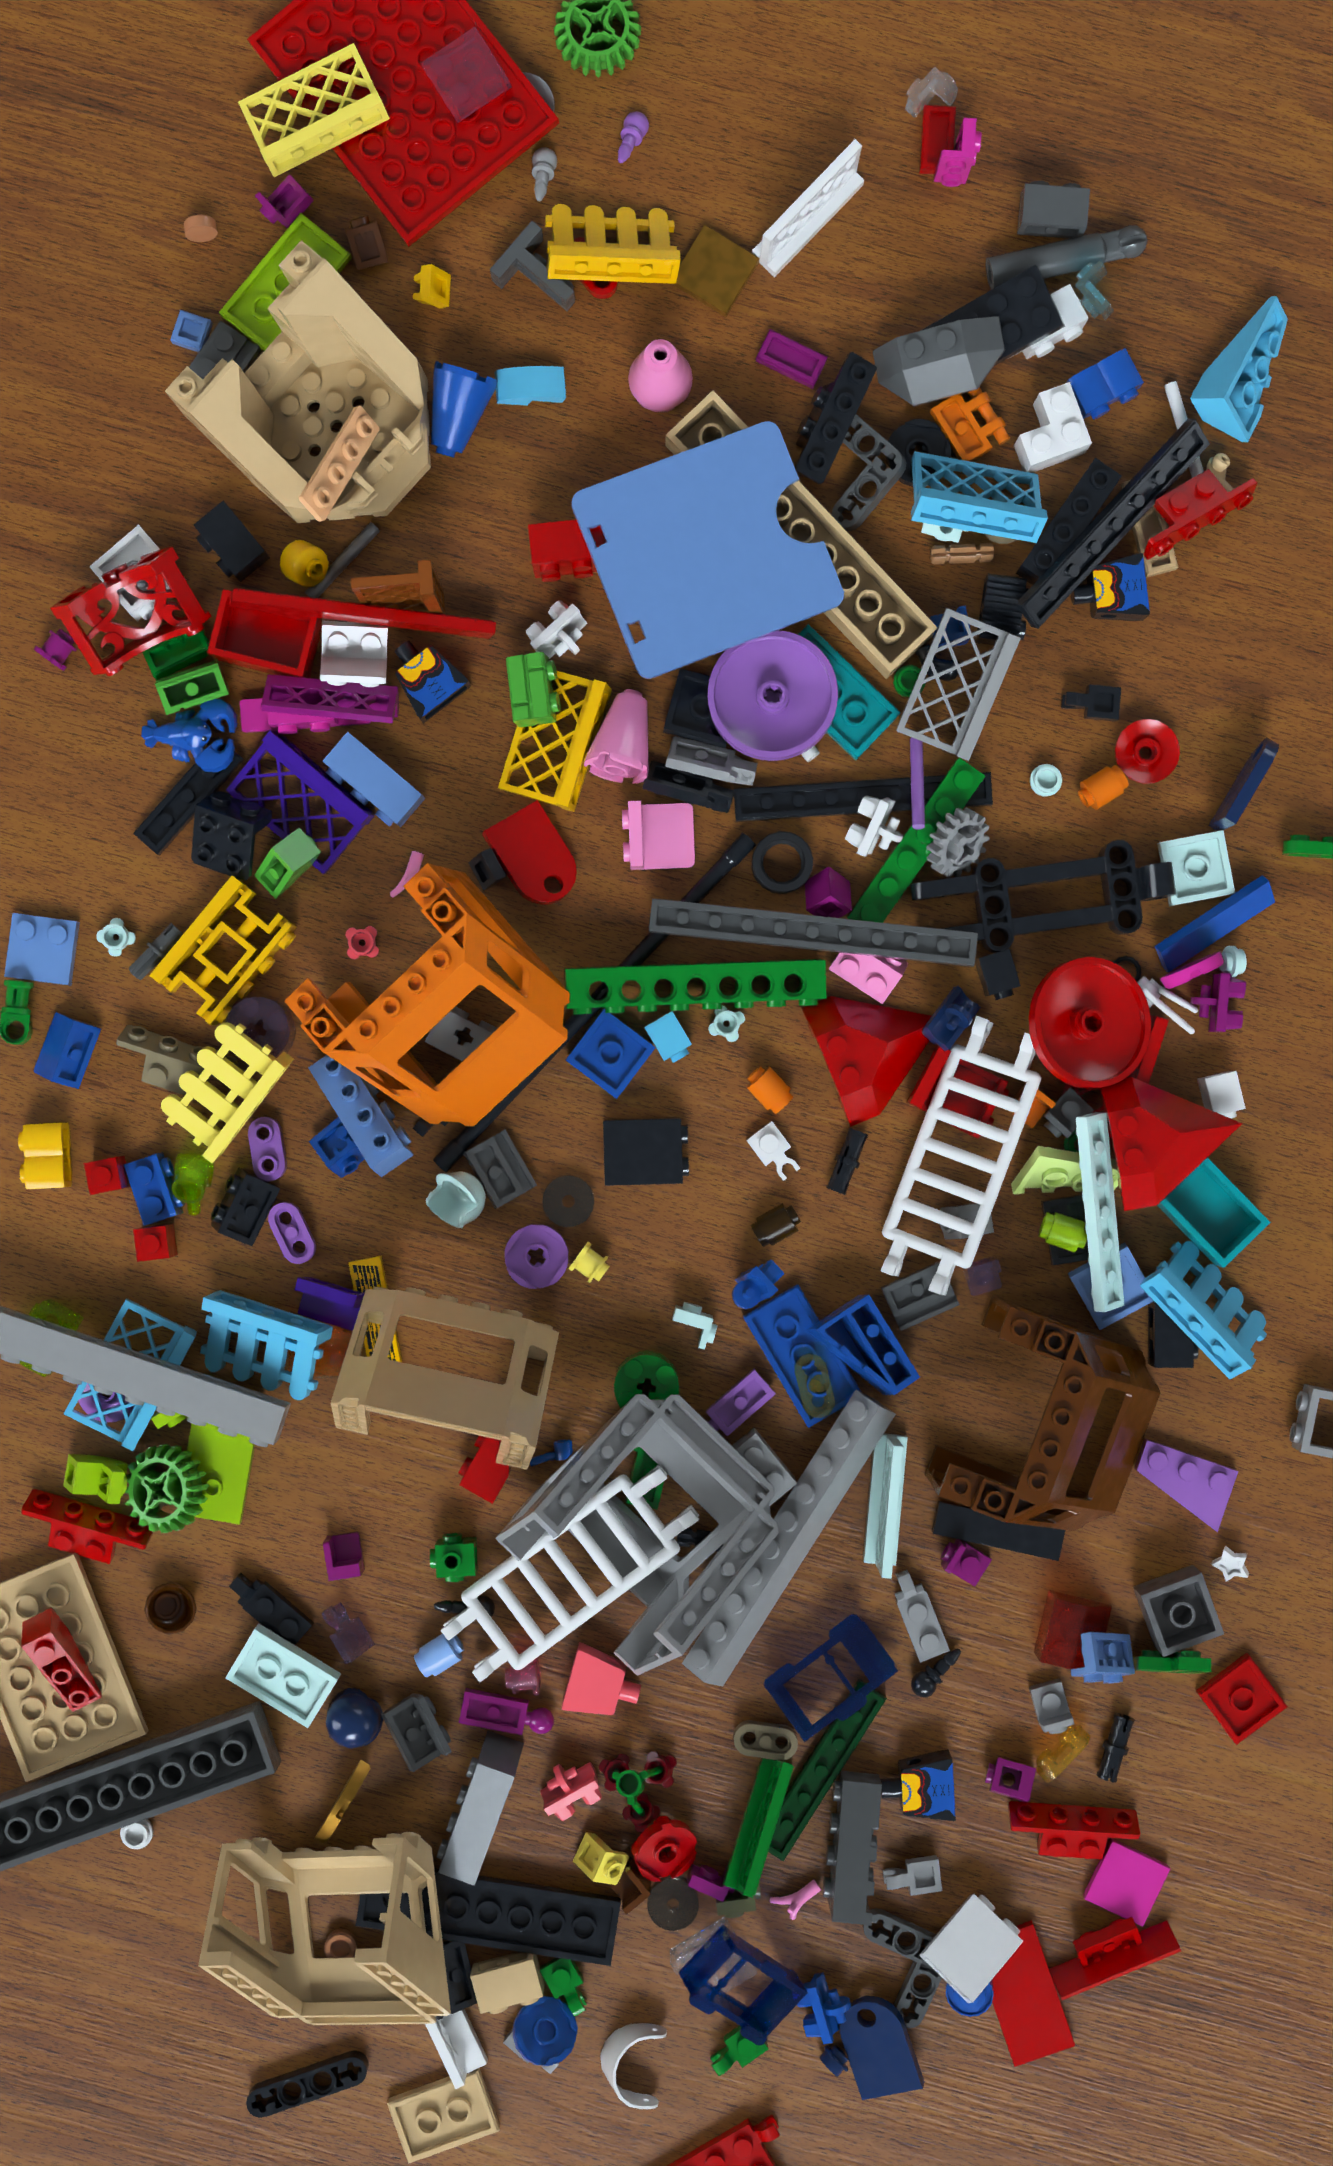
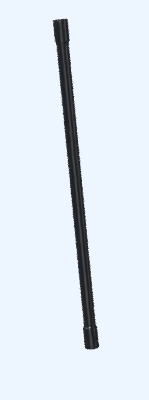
[433,832,756,1173]

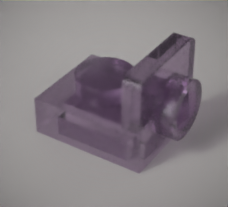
[963,1256,1002,1296]

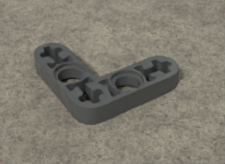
[832,415,906,531]
[863,1908,942,2028]

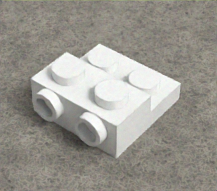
[90,524,186,622]

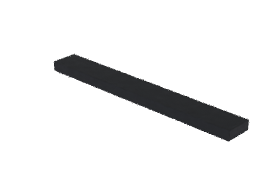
[1016,418,1210,629]
[734,772,993,822]

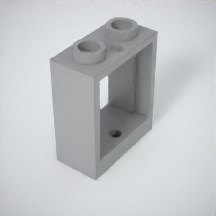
[1290,1384,1333,1458]

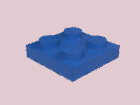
[566,1009,656,1099]

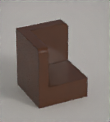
[609,1857,651,1914]

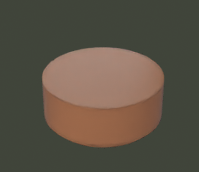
[184,214,218,242]
[324,1928,358,1958]

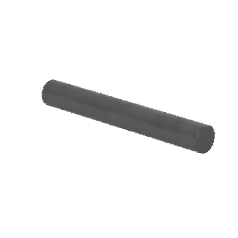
[305,522,380,598]

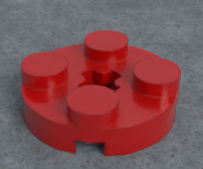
[631,1816,697,1882]

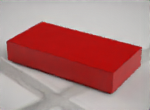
[919,105,956,174]

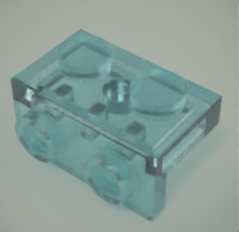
[1075,261,1114,320]

